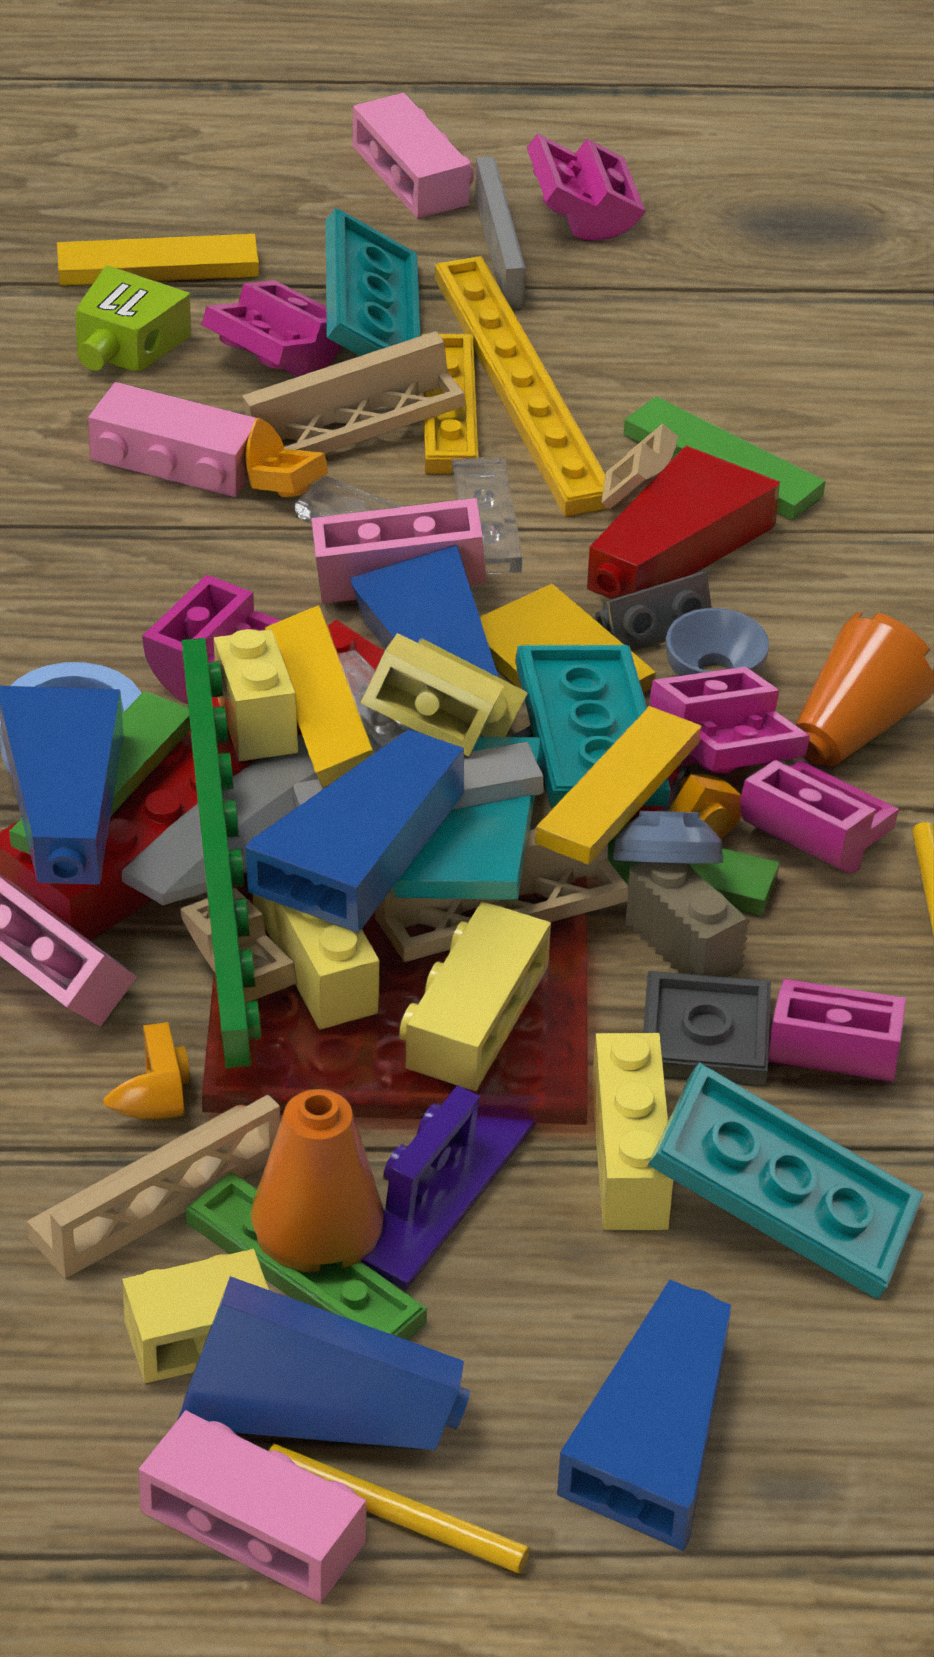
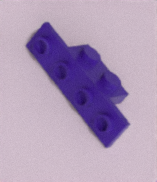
[360,1085,539,1291]

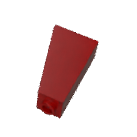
[587,445,780,599]

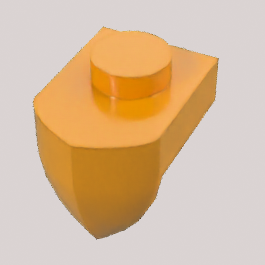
[245,418,329,497]
[668,774,741,839]
[103,1022,190,1120]

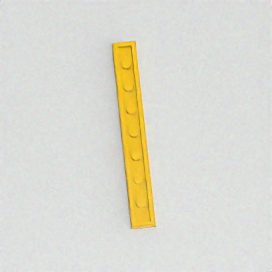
[434,256,608,517]

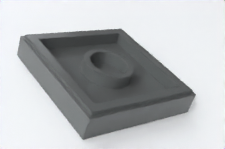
[643,971,771,1086]

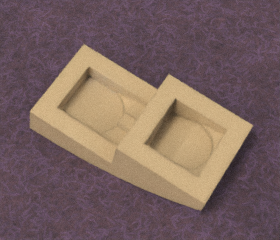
[601,423,678,510]
[180,888,297,1002]

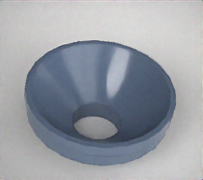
[666,608,769,676]
[613,811,724,863]

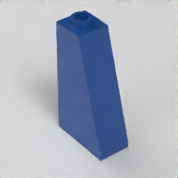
[350,545,498,677]
[0,686,124,885]
[245,729,464,933]
[177,1276,470,1450]
[557,1279,731,1551]

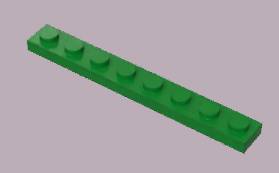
[181,638,261,1068]

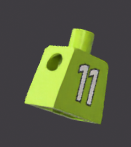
[75,265,191,371]

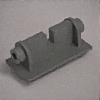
[595,571,712,650]

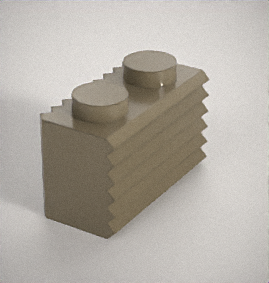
[625,862,750,977]

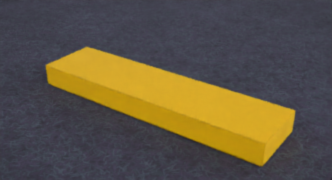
[57,234,259,286]
[422,334,478,474]
[265,605,375,788]
[535,706,702,865]

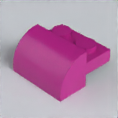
[526,133,646,241]
[201,280,342,377]
[142,574,281,704]
[650,666,810,773]
[740,760,899,874]
[768,979,906,1082]

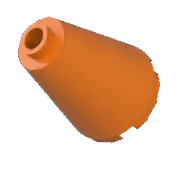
[795,612,934,766]
[251,1089,384,1272]

